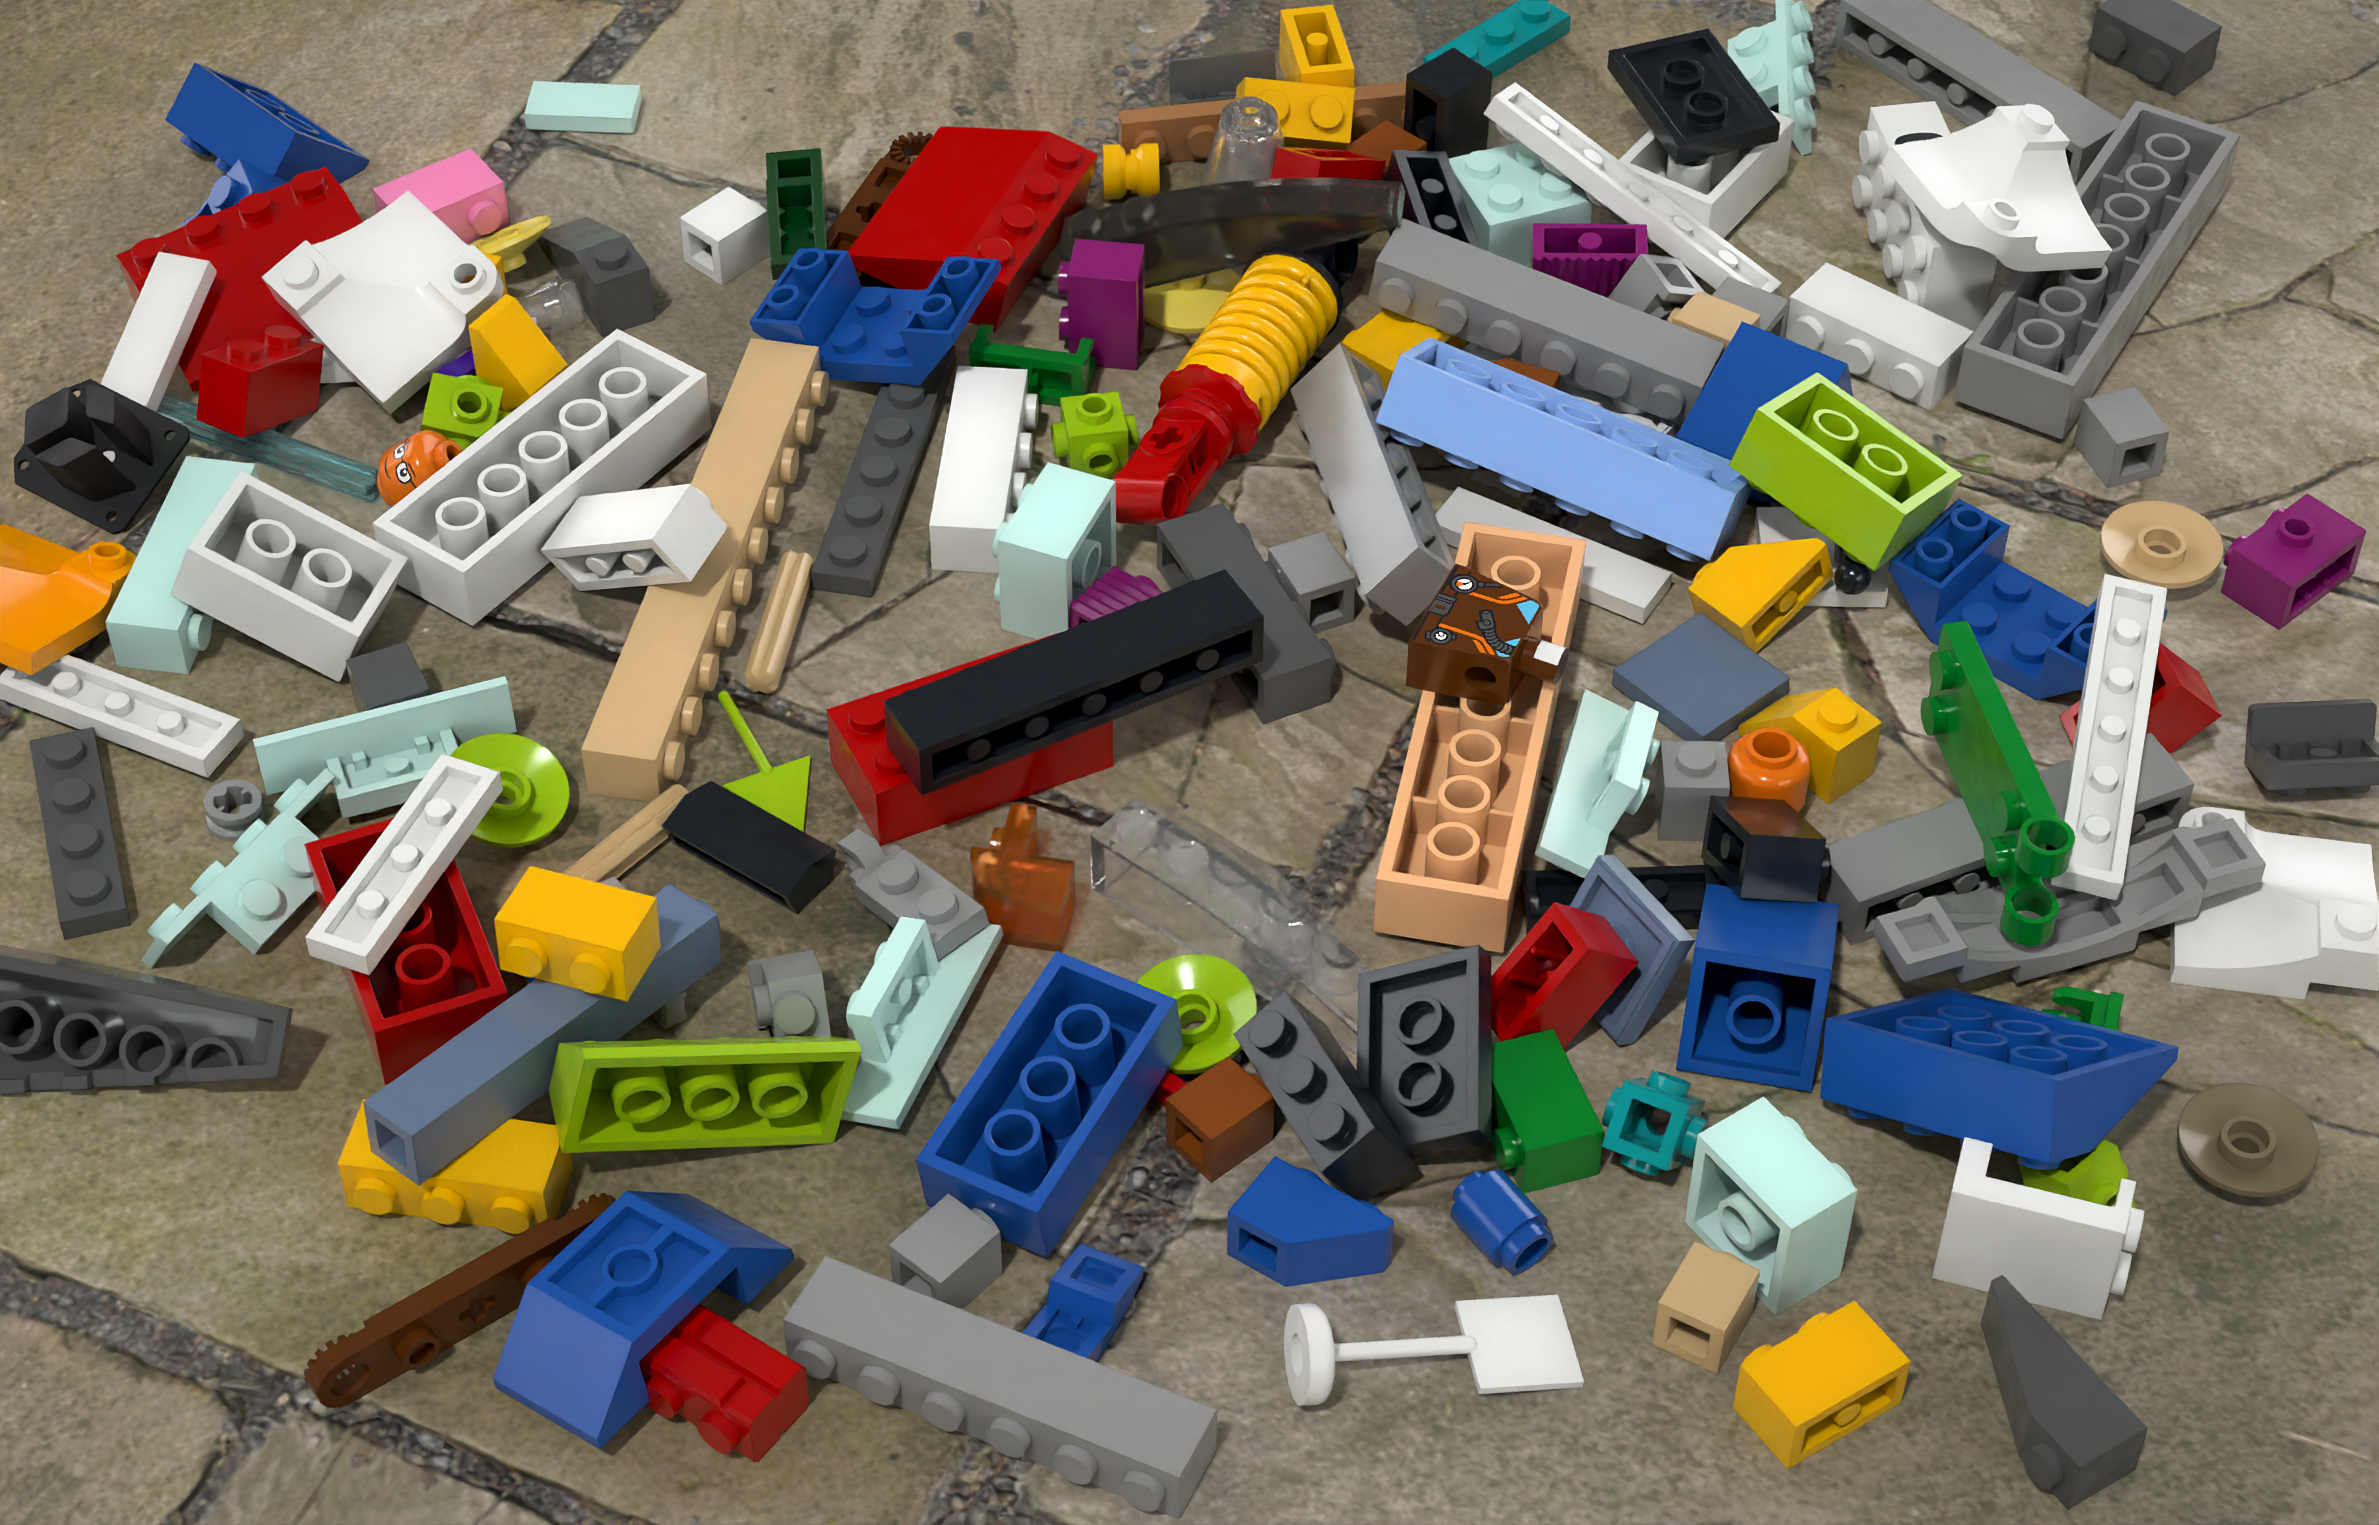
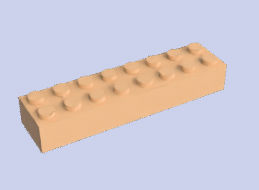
[1373,522,1587,953]

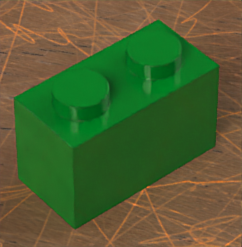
[1491,1029,1604,1194]

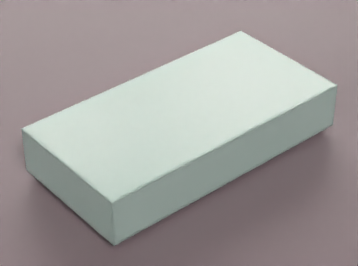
[524,81,642,134]

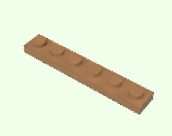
[1118,81,1406,164]

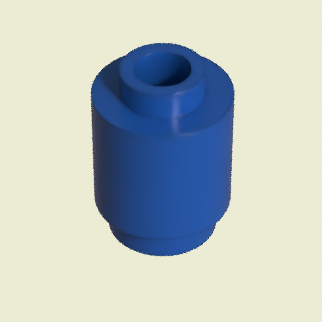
[1450,1169,1553,1274]

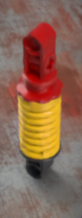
[1113,227,1358,526]

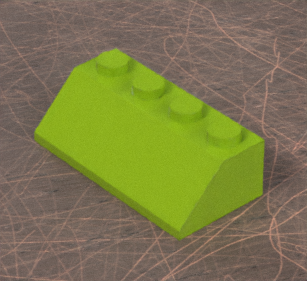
[548,1036,862,1153]

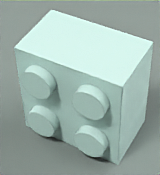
[1449,143,1593,267]
[992,462,1116,640]
[1684,1096,1858,1316]

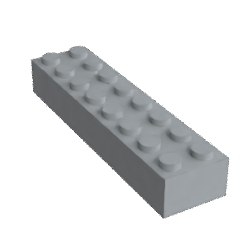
[1954,100,2240,440]

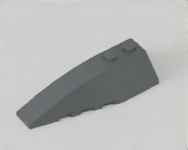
[0,945,293,1094]

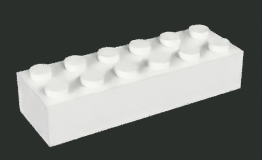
[373,329,712,626]

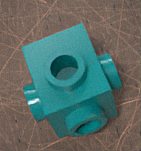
[1602,1070,1709,1176]

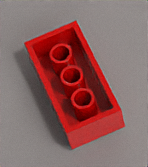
[826,632,1114,846]
[304,818,509,1085]

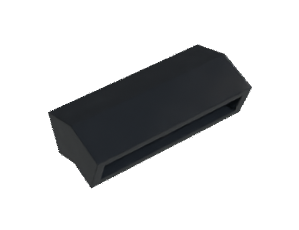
[662,781,836,915]

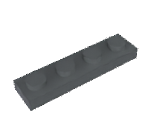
[29,727,131,940]

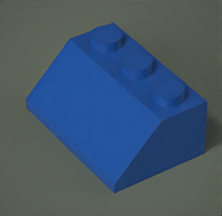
[165,62,370,184]

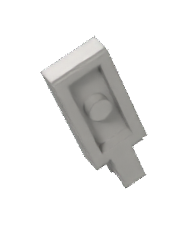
[838,829,989,961]

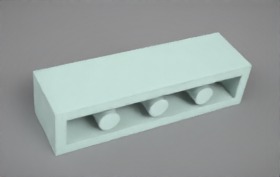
[105,456,259,674]

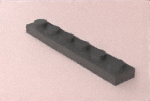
[811,346,956,598]

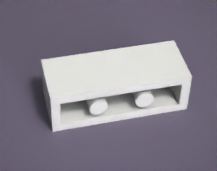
[1784,262,1974,411]
[541,484,728,591]

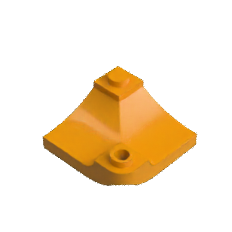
[0,524,137,675]

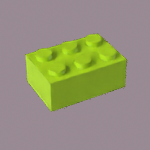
[1728,372,1963,571]

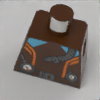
[1406,563,1569,705]

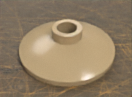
[2100,500,2224,589]

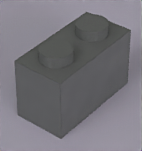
[2088,0,2222,96]

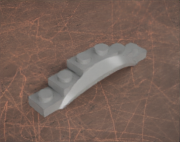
[1873,818,2266,983]

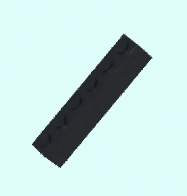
[884,569,1264,796]

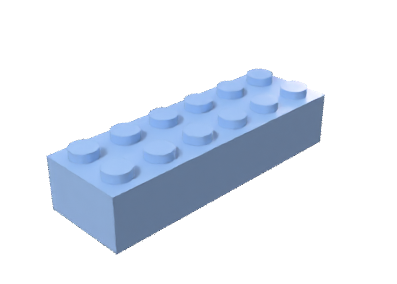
[1376,337,1752,562]

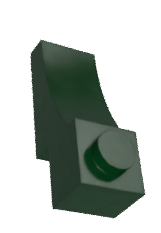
[765,148,828,280]

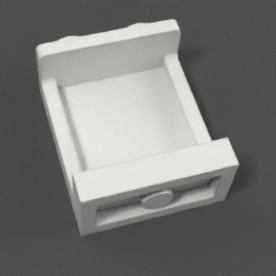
[1932,1137,2144,1320]

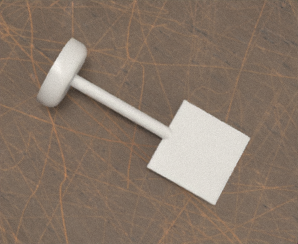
[1284,1295,1584,1406]

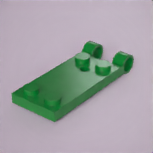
[1920,620,2075,946]

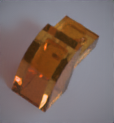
[970,803,1076,953]

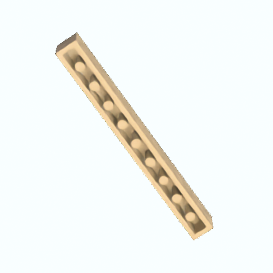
[581,338,829,803]

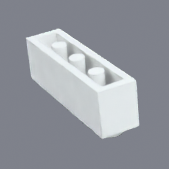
[929,366,1039,573]

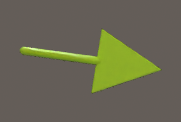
[718,691,811,832]

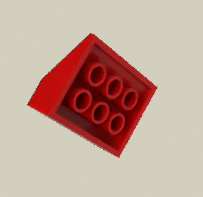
[848,126,1098,333]
[116,167,363,392]

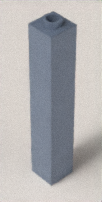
[363,884,722,1186]

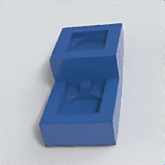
[1022,1243,1144,1362]

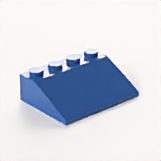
[1820,988,2179,1170]

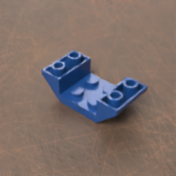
[749,248,1002,385]
[1888,498,2168,700]
[493,1191,794,1449]

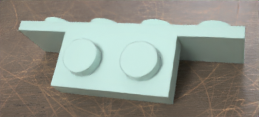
[1728,0,1817,156]
[253,676,517,819]
[1534,689,1660,879]
[141,768,335,969]
[841,916,1004,1129]

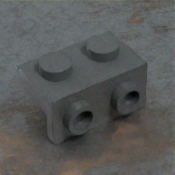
[1167,49,1276,105]
[2244,699,2379,796]

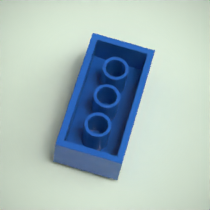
[916,951,1183,1258]

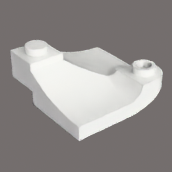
[1881,104,2112,272]
[262,191,504,414]
[2170,807,2379,1000]

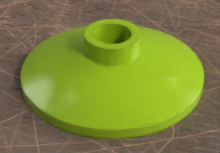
[450,733,570,848]
[1136,954,1258,1074]

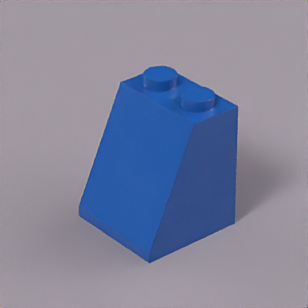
[1675,321,1853,506]
[1676,883,1839,1092]

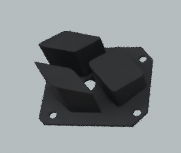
[14,379,190,535]

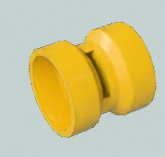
[1103,143,1160,200]

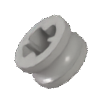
[203,779,265,841]

